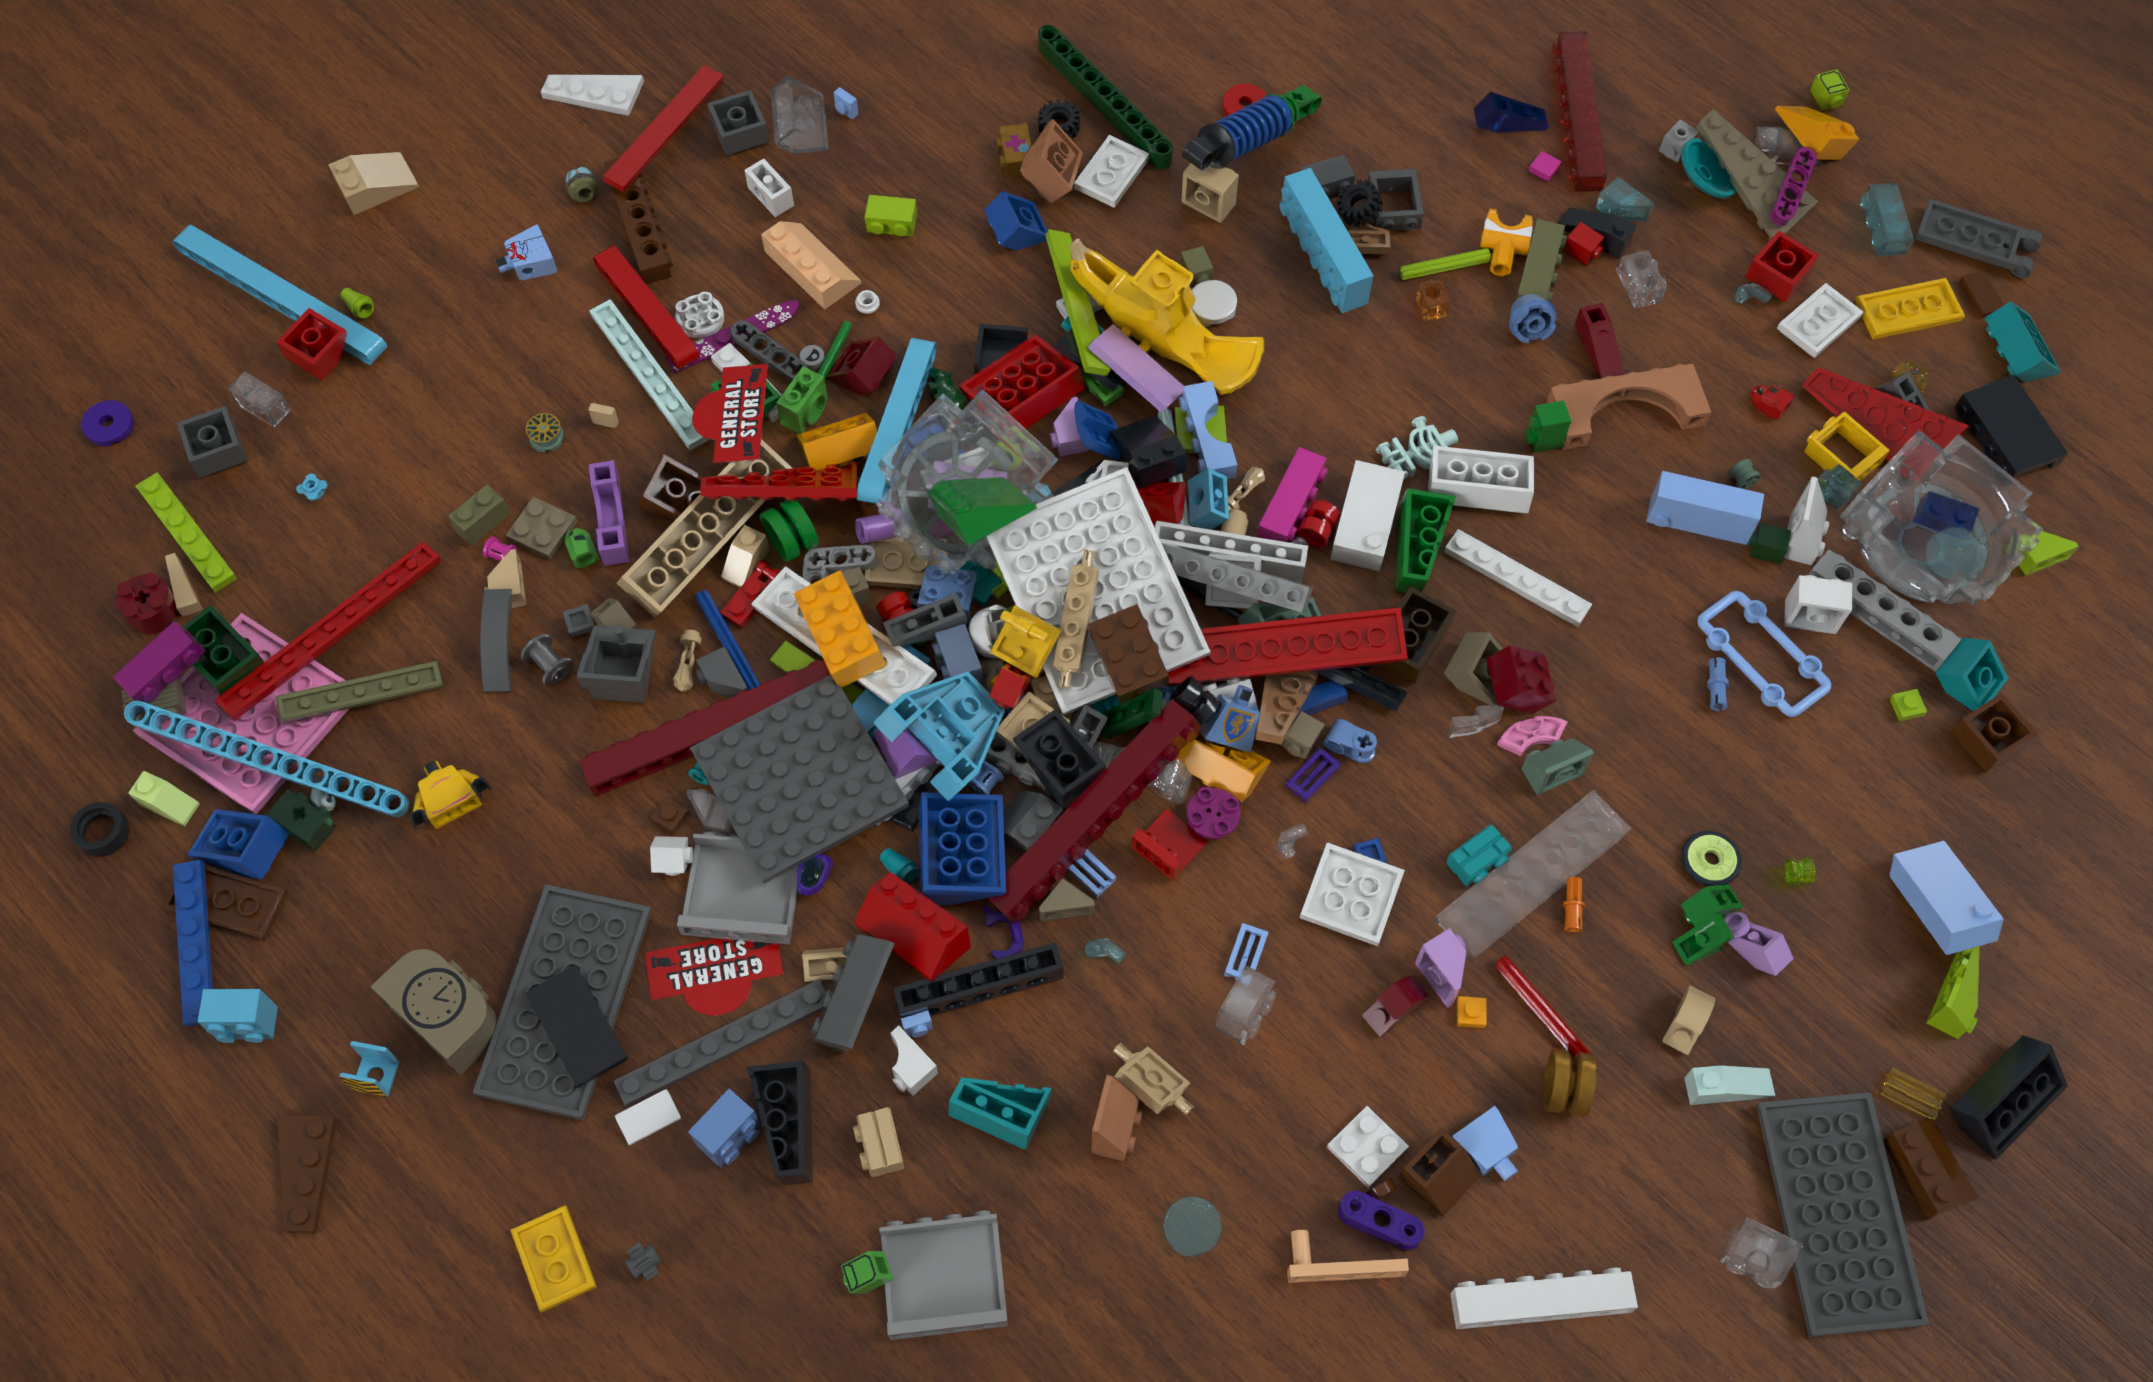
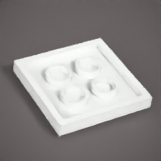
[1300,843,1405,946]

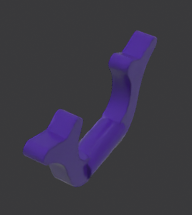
[983,906,1024,959]

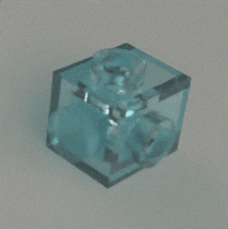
[1818,464,1862,510]

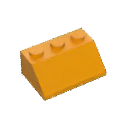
[796,413,877,471]
[1173,732,1271,802]

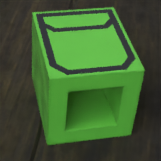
[841,1251,894,1294]

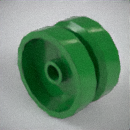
[760,499,820,563]

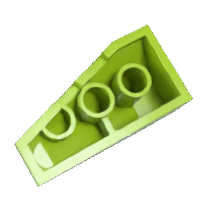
[1926,946,1980,1039]

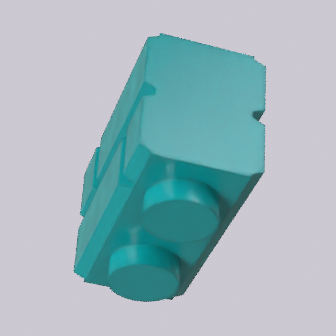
[1446,824,1512,887]

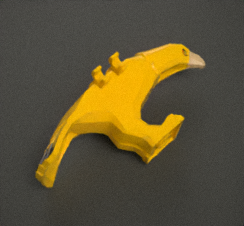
[1070,238,1264,395]

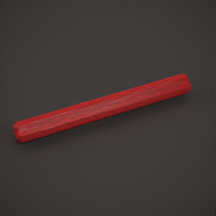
[1495,956,1597,1062]

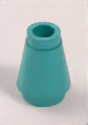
[879,848,919,884]

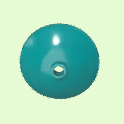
[1681,138,1736,198]

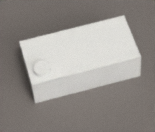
[1330,460,1405,571]

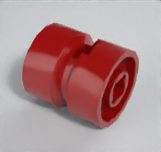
[1297,500,1341,548]
[876,591,914,621]

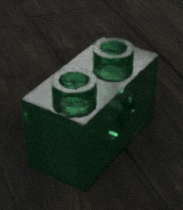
[266,789,336,852]

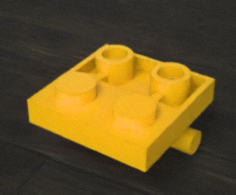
[990,605,1062,678]

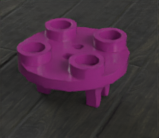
[1186,787,1241,840]

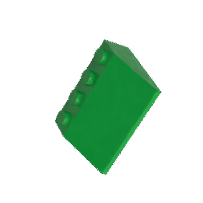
[927,477,1037,546]

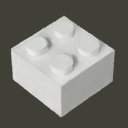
[1784,575,1852,634]

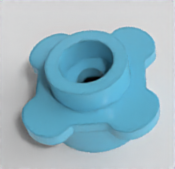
[296,474,328,501]

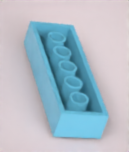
[1279,168,1374,313]

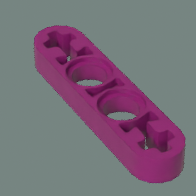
[1770,147,1817,226]

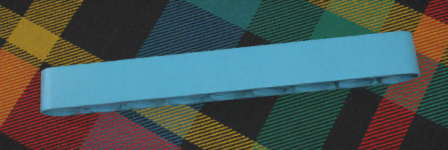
[857,338,937,505]

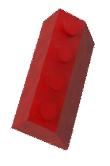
[854,872,971,982]

